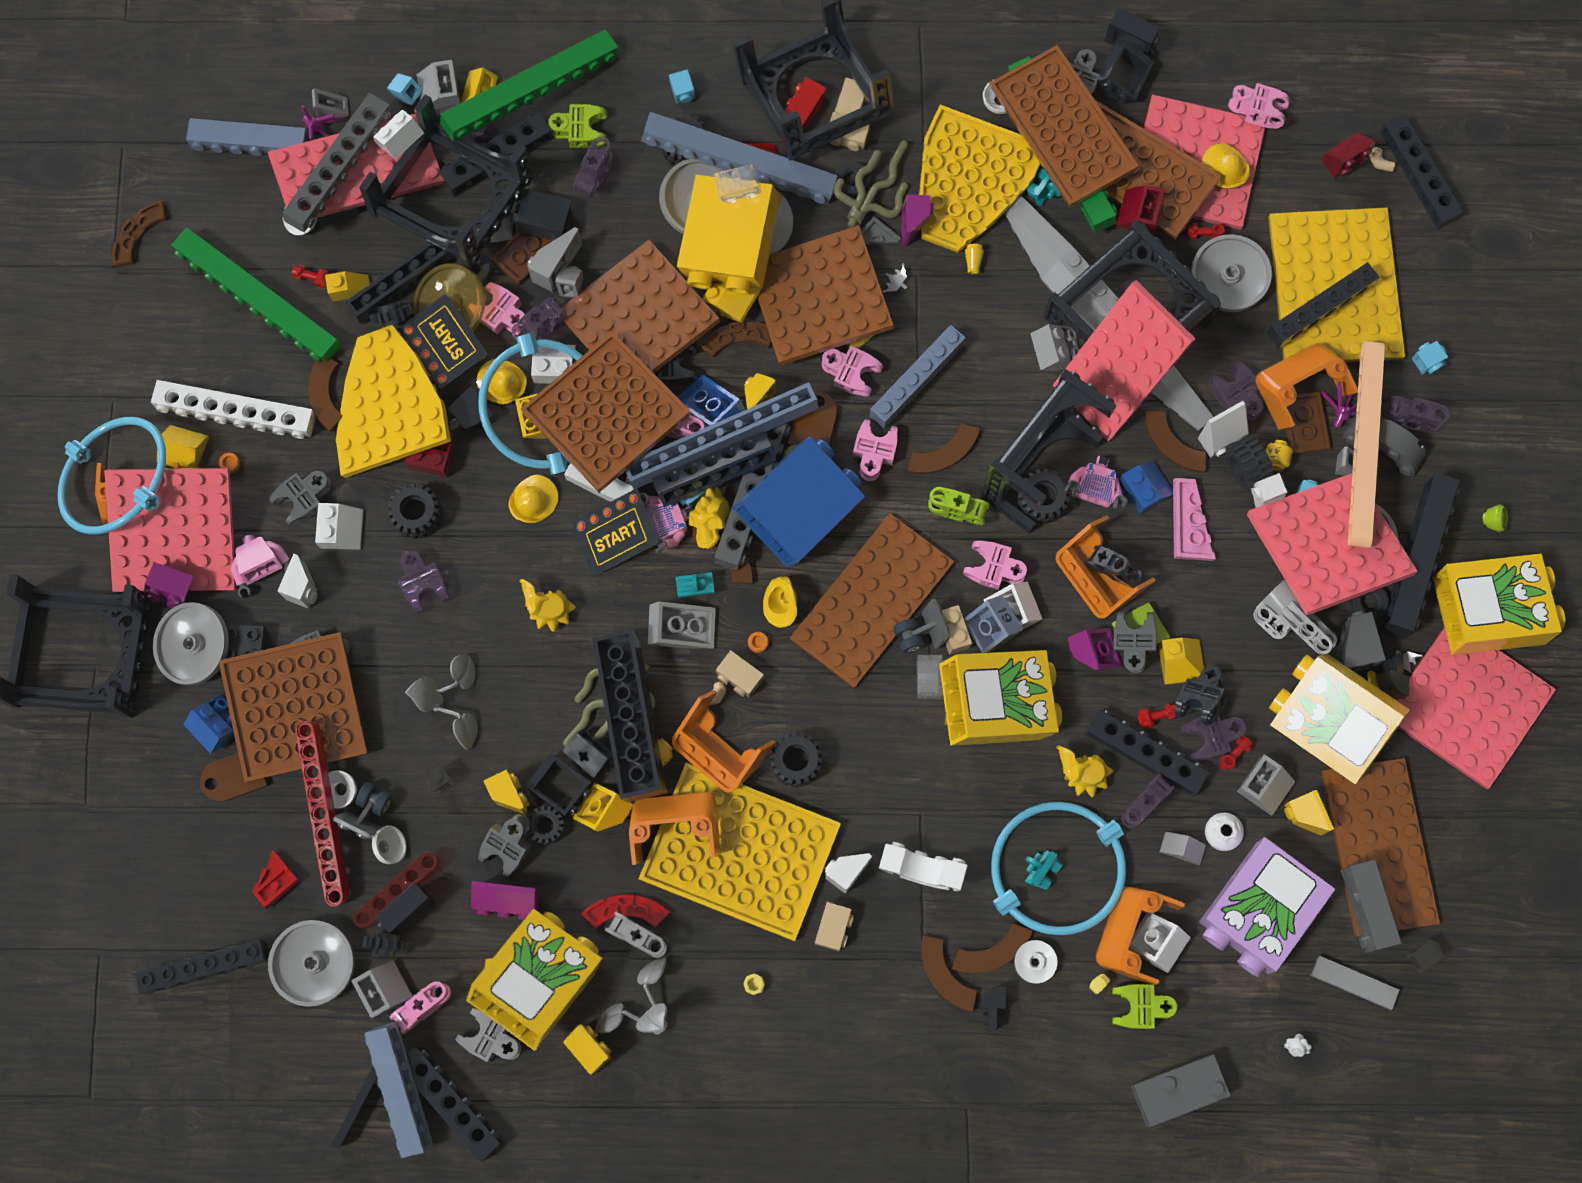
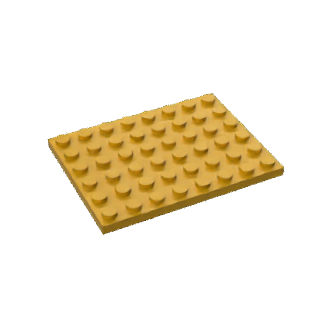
[1268,208,1405,362]
[639,763,841,942]

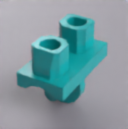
[1027,168,1061,206]
[676,572,715,598]
[1025,850,1062,890]

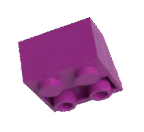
[144,562,194,608]

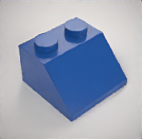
[1119,461,1173,515]

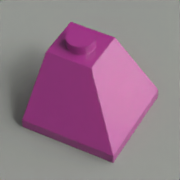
[902,195,934,247]
[1068,628,1123,670]

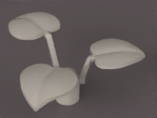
[405,654,478,750]
[595,957,668,1035]

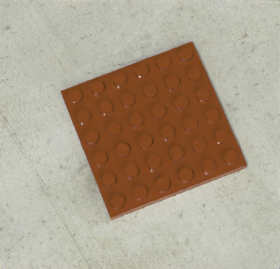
[757,225,894,366]
[556,240,721,373]
[521,332,691,493]
[219,632,368,782]

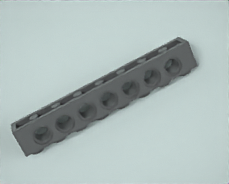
[282,93,391,233]
[714,422,791,571]

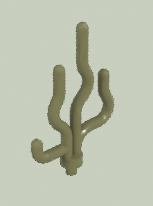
[834,140,908,228]
[563,662,655,747]

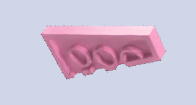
[1173,478,1216,561]

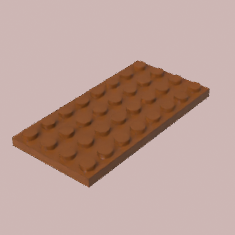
[989,45,1139,208]
[1095,100,1222,240]
[790,513,954,688]
[1321,758,1440,937]

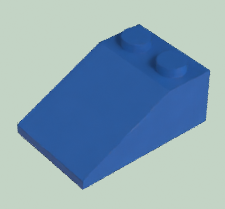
[677,374,745,428]

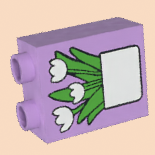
[1199,837,1335,977]

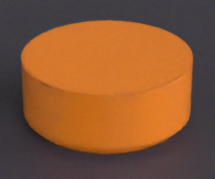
[219,453,240,474]
[748,632,768,653]

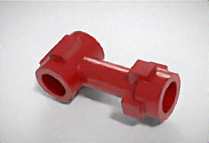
[1187,223,1225,239]
[292,265,330,289]
[1137,704,1177,729]
[1219,736,1253,770]

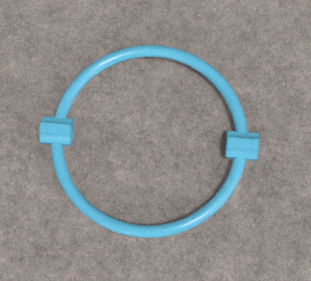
[478,333,583,475]
[58,417,167,534]
[991,802,1126,935]

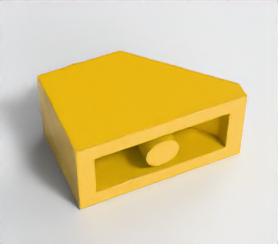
[325,272,370,302]

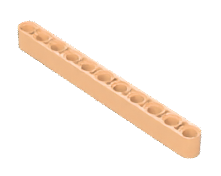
[1348,341,1385,548]

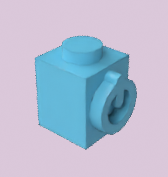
[1412,341,1448,375]

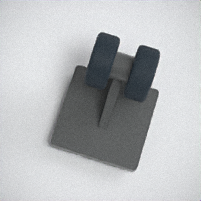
[893,599,950,654]
[333,782,393,839]

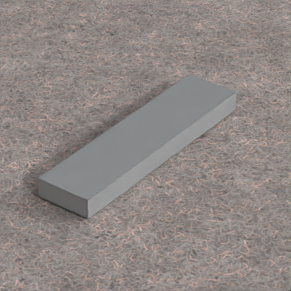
[1311,956,1399,1010]

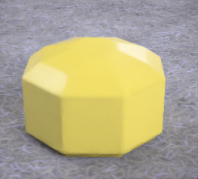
[744,973,765,995]
[1089,974,1110,994]

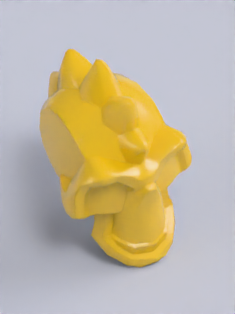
[689,487,730,549]
[519,579,576,632]
[1056,746,1113,797]

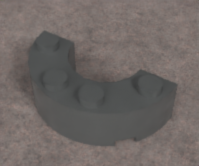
[1342,415,1426,477]

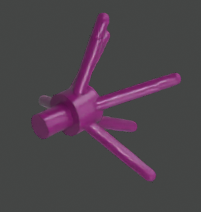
[301,106,344,141]
[1321,382,1357,428]

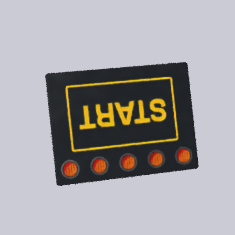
[399,294,487,389]
[572,488,658,577]

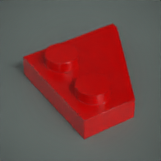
[252,850,299,909]

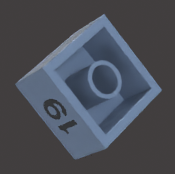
[964,595,1024,653]

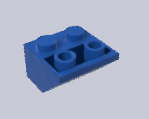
[183,695,235,754]

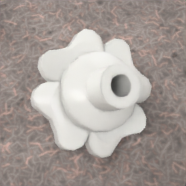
[1285,1034,1312,1057]

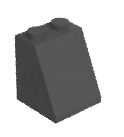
[1337,611,1386,672]

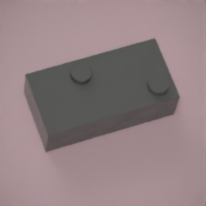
[1340,860,1401,953]
[1130,1055,1230,1127]

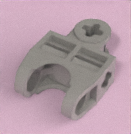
[605,912,667,958]
[455,1008,521,1062]

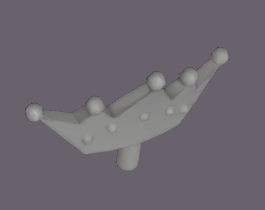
[883,263,908,293]
[1395,650,1423,674]

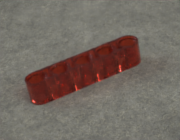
[353,852,440,929]

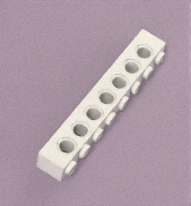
[151,380,316,439]

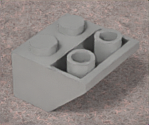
[417,60,460,109]
[1030,324,1080,372]
[1237,754,1295,816]
[352,960,413,1019]

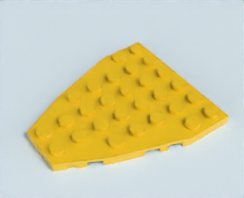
[919,105,1041,252]
[336,325,451,478]

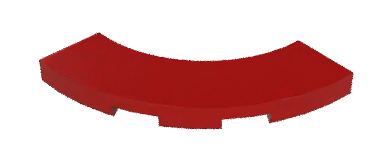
[581,895,670,929]

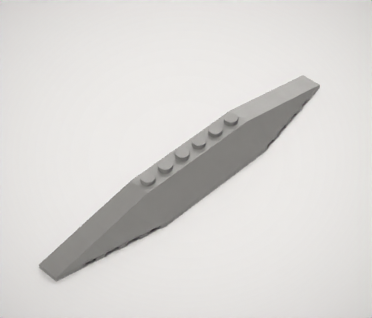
[1003,195,1213,431]

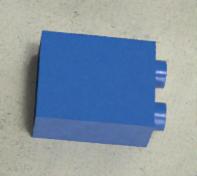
[732,436,865,567]

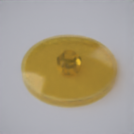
[413,264,485,332]

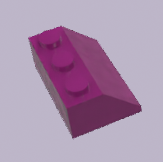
[471,881,540,920]

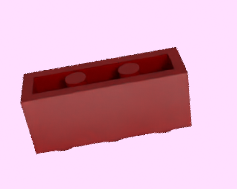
[785,77,826,132]

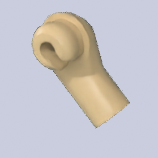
[1369,147,1395,172]
[709,682,726,706]

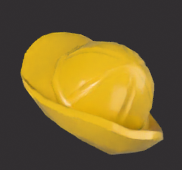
[1202,143,1250,188]
[477,359,527,404]
[508,475,558,523]
[763,576,797,628]

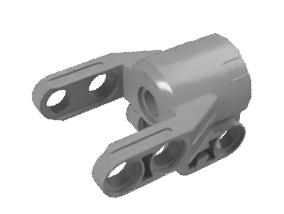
[1254,579,1338,655]

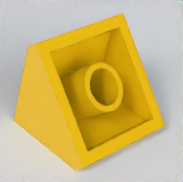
[157,425,209,468]

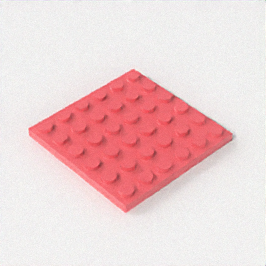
[1144,95,1265,230]
[105,468,236,592]
[1247,473,1417,616]
[1395,627,1556,789]

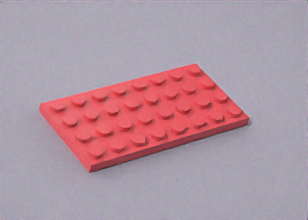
[268,114,444,218]
[1053,280,1195,442]

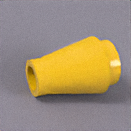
[965,244,984,274]

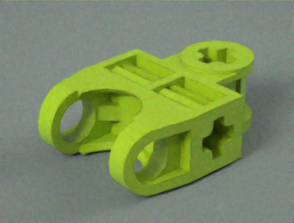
[549,104,607,148]
[928,487,990,525]
[1112,984,1177,1029]

